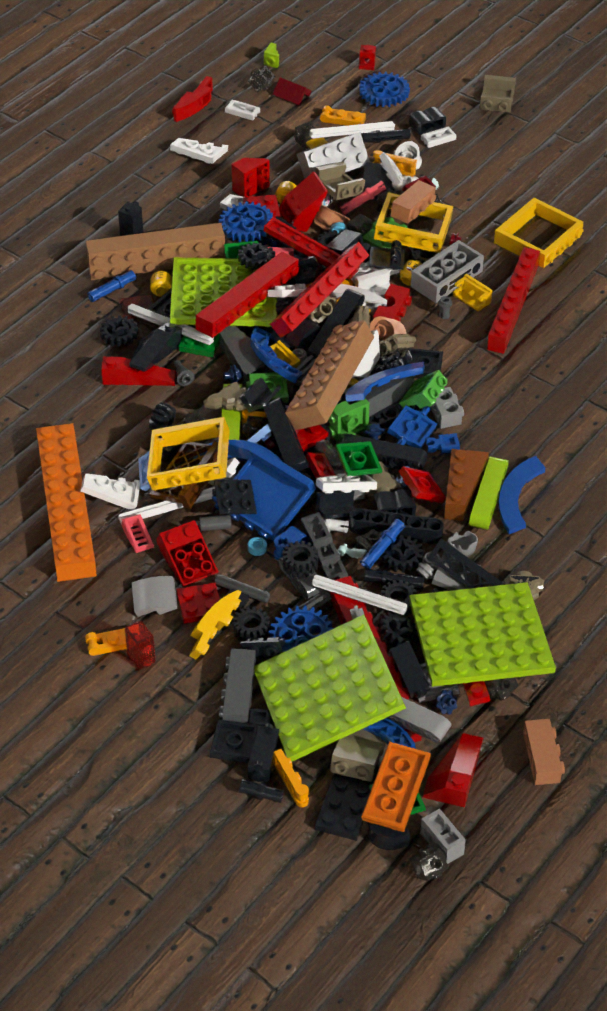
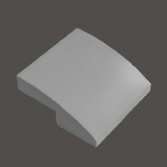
[132,576,178,617]

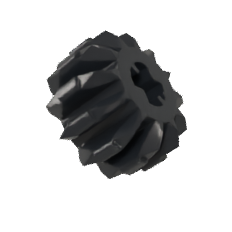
[149,402,176,430]

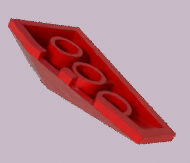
[102,356,176,386]
[423,733,483,807]

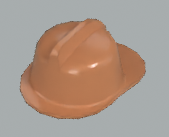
[314,205,353,230]
[369,316,406,342]

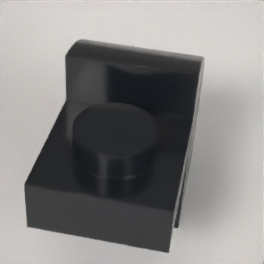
[285,317,322,351]
[368,822,410,850]

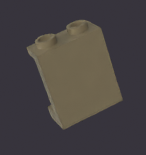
[480,75,516,113]
[315,162,365,200]
[330,729,385,782]

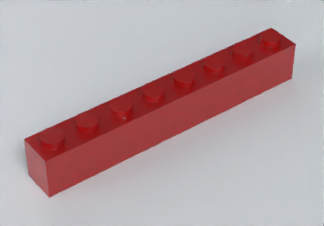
[270,242,369,338]
[487,247,540,354]
[196,252,299,338]

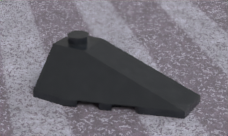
[129,323,182,372]

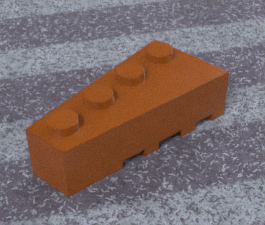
[444,449,489,521]

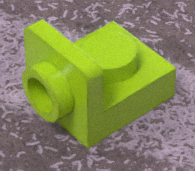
[264,43,279,68]

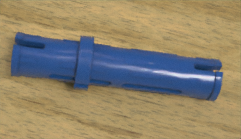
[87,270,136,302]
[360,519,405,569]

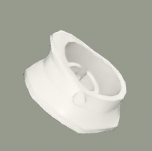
[393,141,422,170]

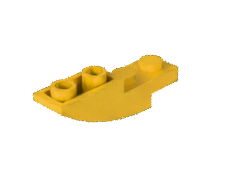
[189,590,241,660]

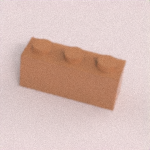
[391,180,436,224]
[523,719,565,785]

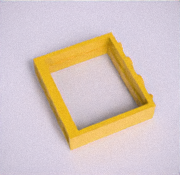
[374,192,453,253]
[494,198,584,268]
[147,417,230,490]

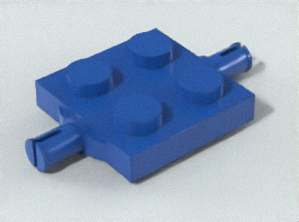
[387,405,438,449]

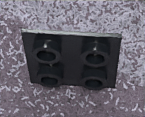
[369,240,405,270]
[212,480,257,514]

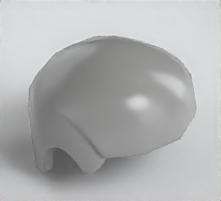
[447,531,478,557]

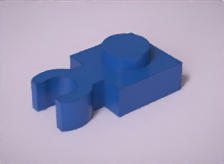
[426,433,460,453]

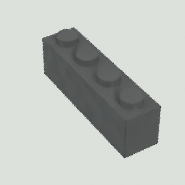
[219,649,256,724]

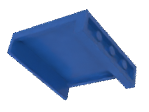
[212,445,316,541]

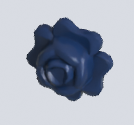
[223,365,242,383]
[363,424,385,440]
[435,690,458,715]

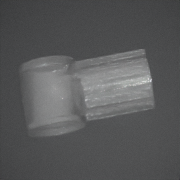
[315,439,344,471]

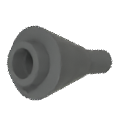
[174,360,194,386]

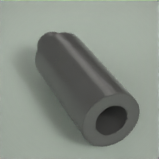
[196,515,231,531]

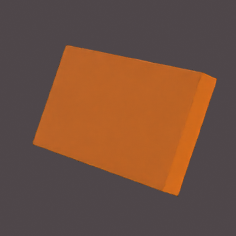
[361,742,431,832]

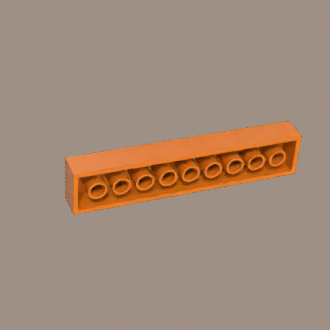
[36,423,97,582]

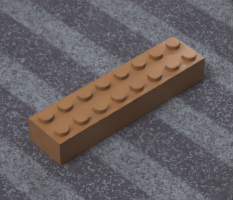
[86,223,225,280]
[285,320,374,430]

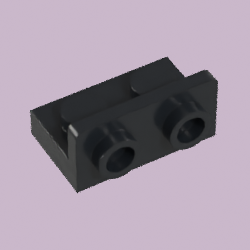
[285,256,323,285]

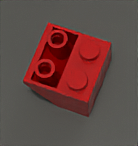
[231,157,270,197]

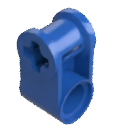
[274,526,309,560]

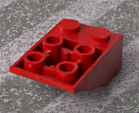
[279,172,328,232]
[156,520,219,587]

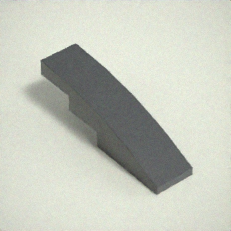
[301,512,348,580]

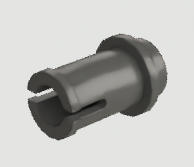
[438,296,452,319]

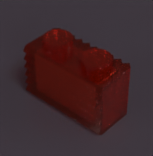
[125,621,156,669]

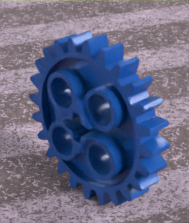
[359,72,410,107]
[219,201,273,242]
[269,605,334,652]

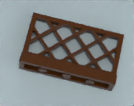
[149,441,219,509]

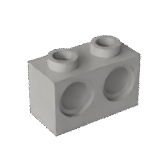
[430,387,464,429]
[420,808,466,865]

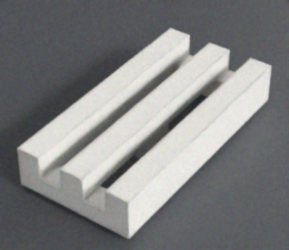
[225,100,260,120]
[421,126,456,148]

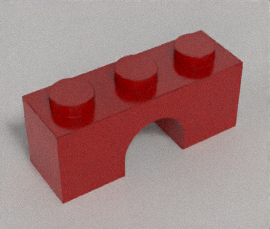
[373,284,412,321]

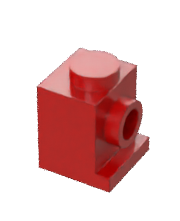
[359,45,376,70]

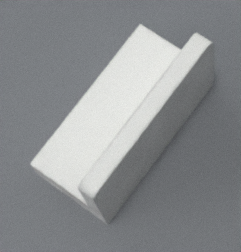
[355,268,390,297]

